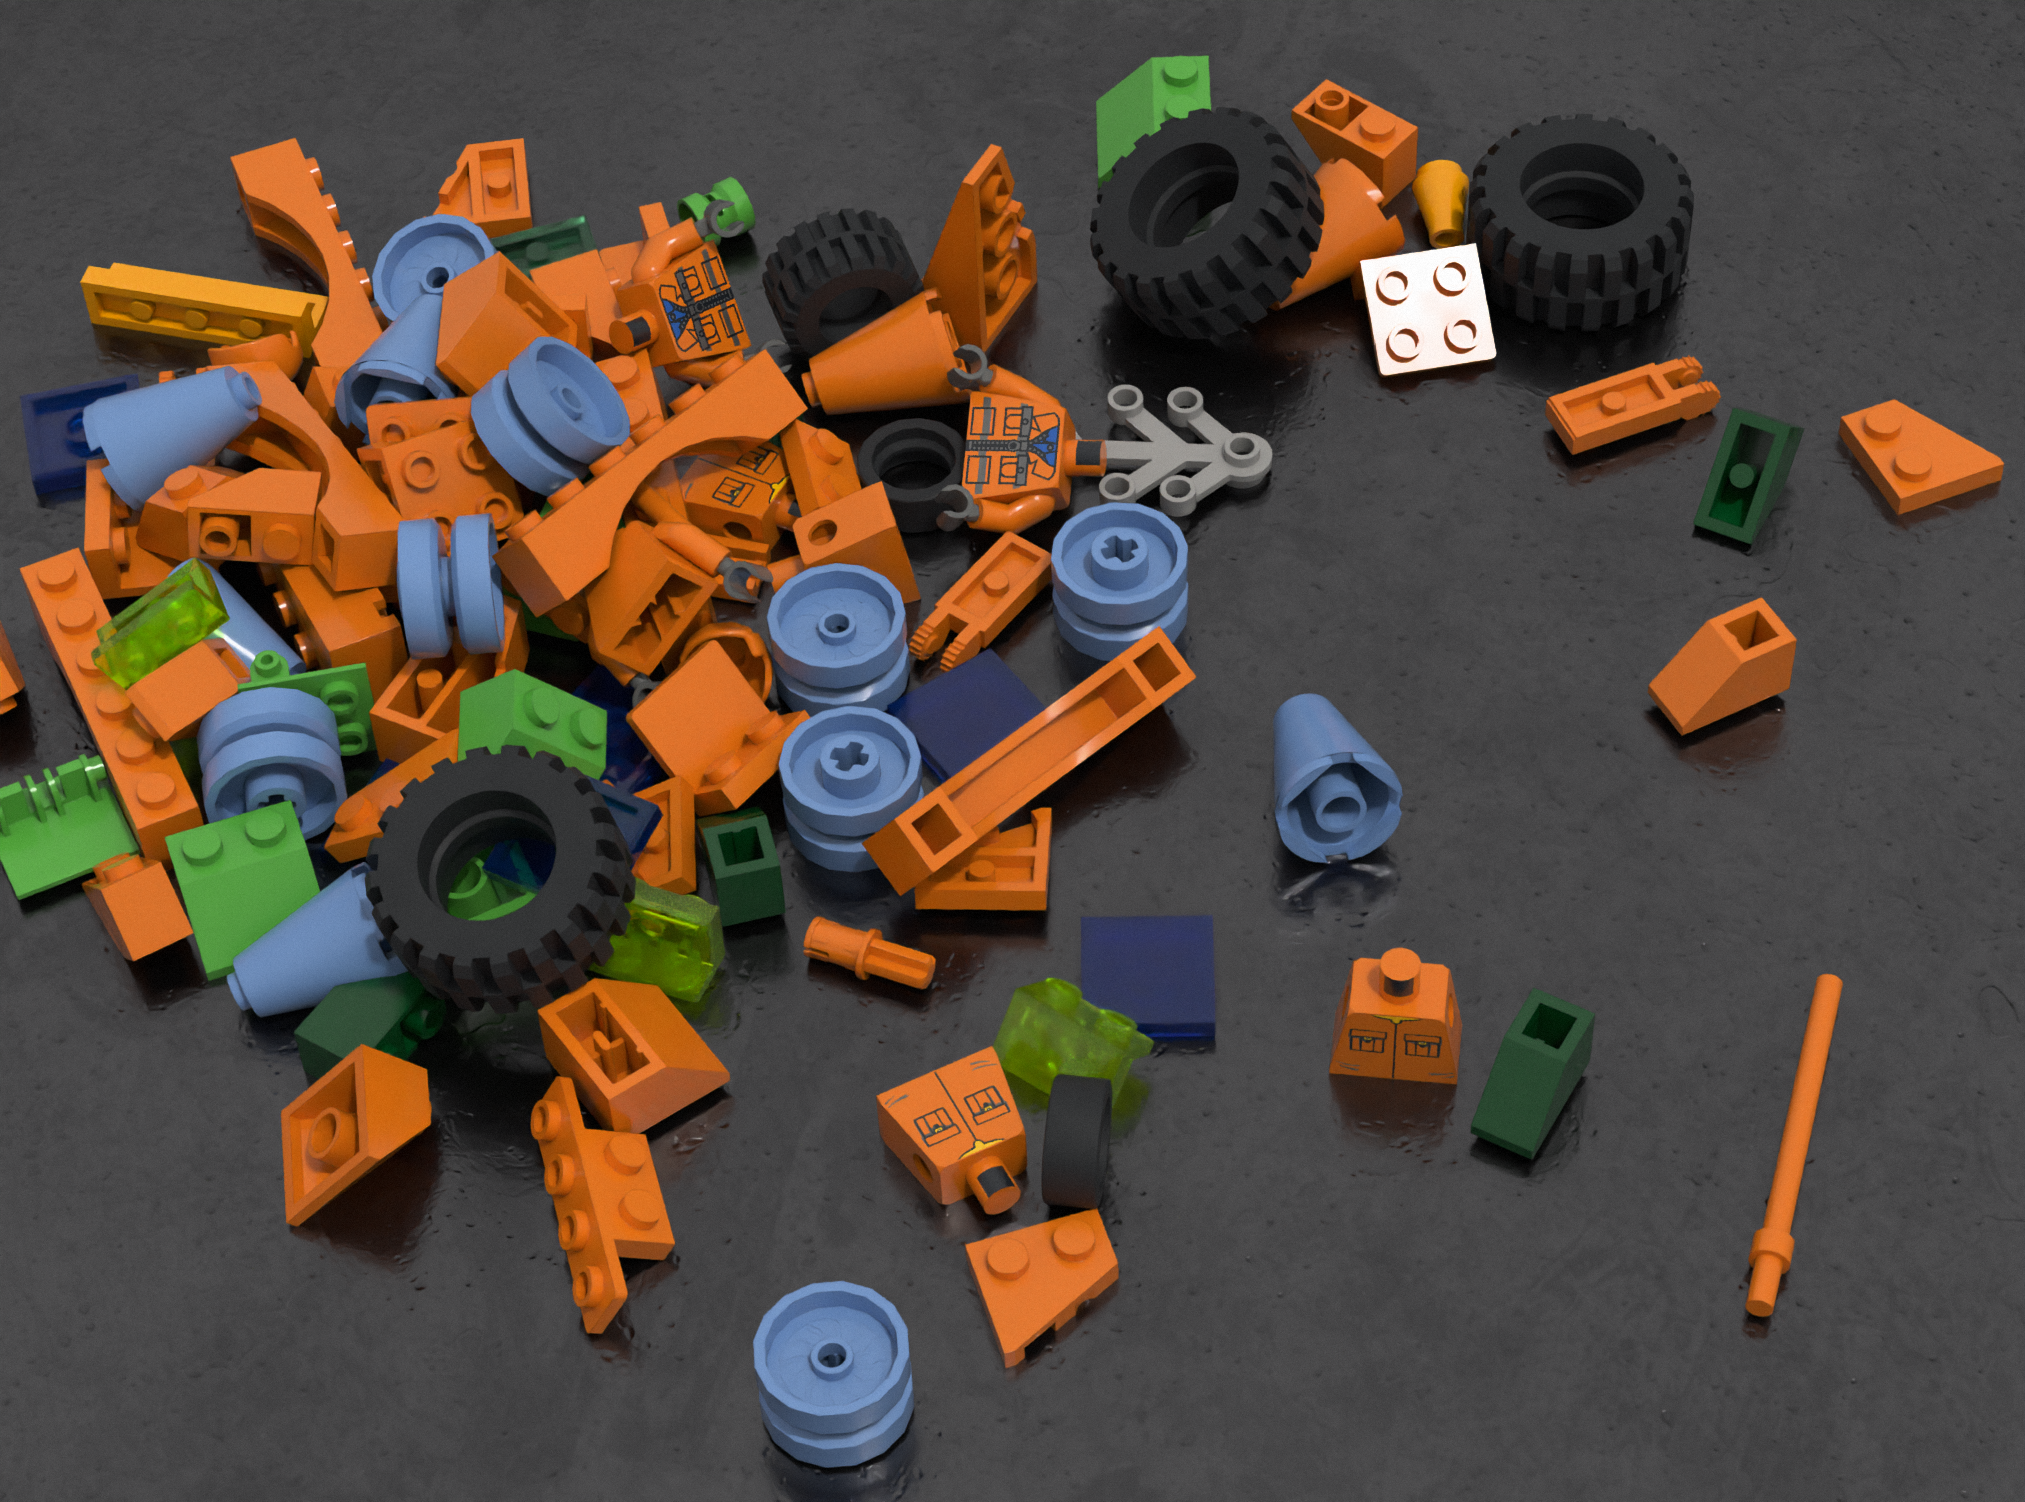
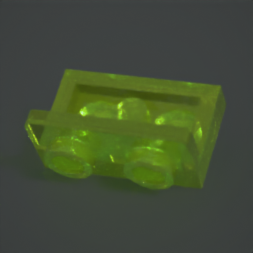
[91,558,230,690]
[588,877,725,1003]
[993,978,1154,1110]

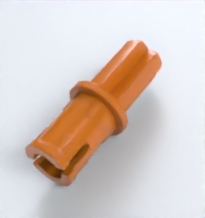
[803,916,936,989]

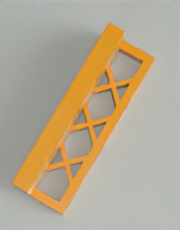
[80,263,329,358]

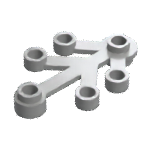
[1072,385,1272,517]

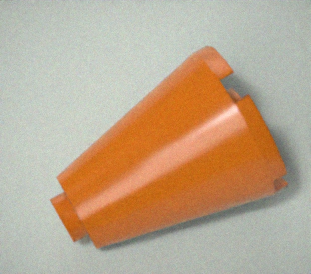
[1269,157,1405,311]
[802,287,972,416]

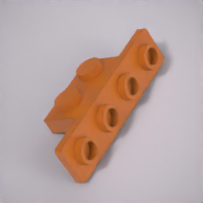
[531,1076,675,1334]

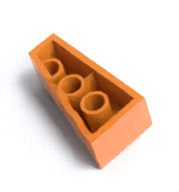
[254,562,408,704]

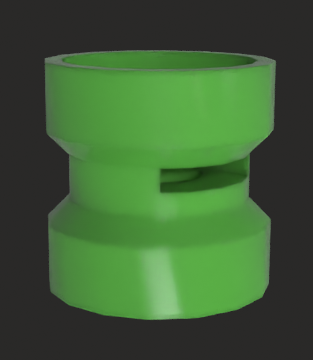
[677,177,756,246]

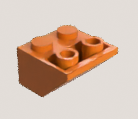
[436,251,578,396]
[537,978,730,1134]

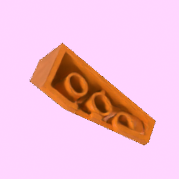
[921,144,1037,353]

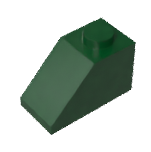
[1693,408,1805,544]

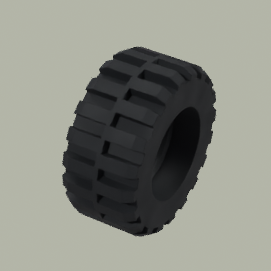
[1090,107,1324,339]
[1466,114,1694,332]
[365,745,636,1014]

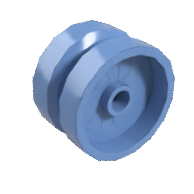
[372,214,498,323]
[471,337,630,497]
[1051,502,1188,661]
[397,513,505,660]
[766,563,910,717]
[196,687,347,840]
[779,706,924,872]
[753,1281,914,1468]

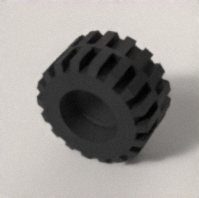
[762,208,924,362]

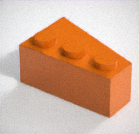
[369,594,530,767]

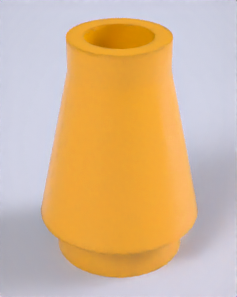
[1412,160,1469,249]

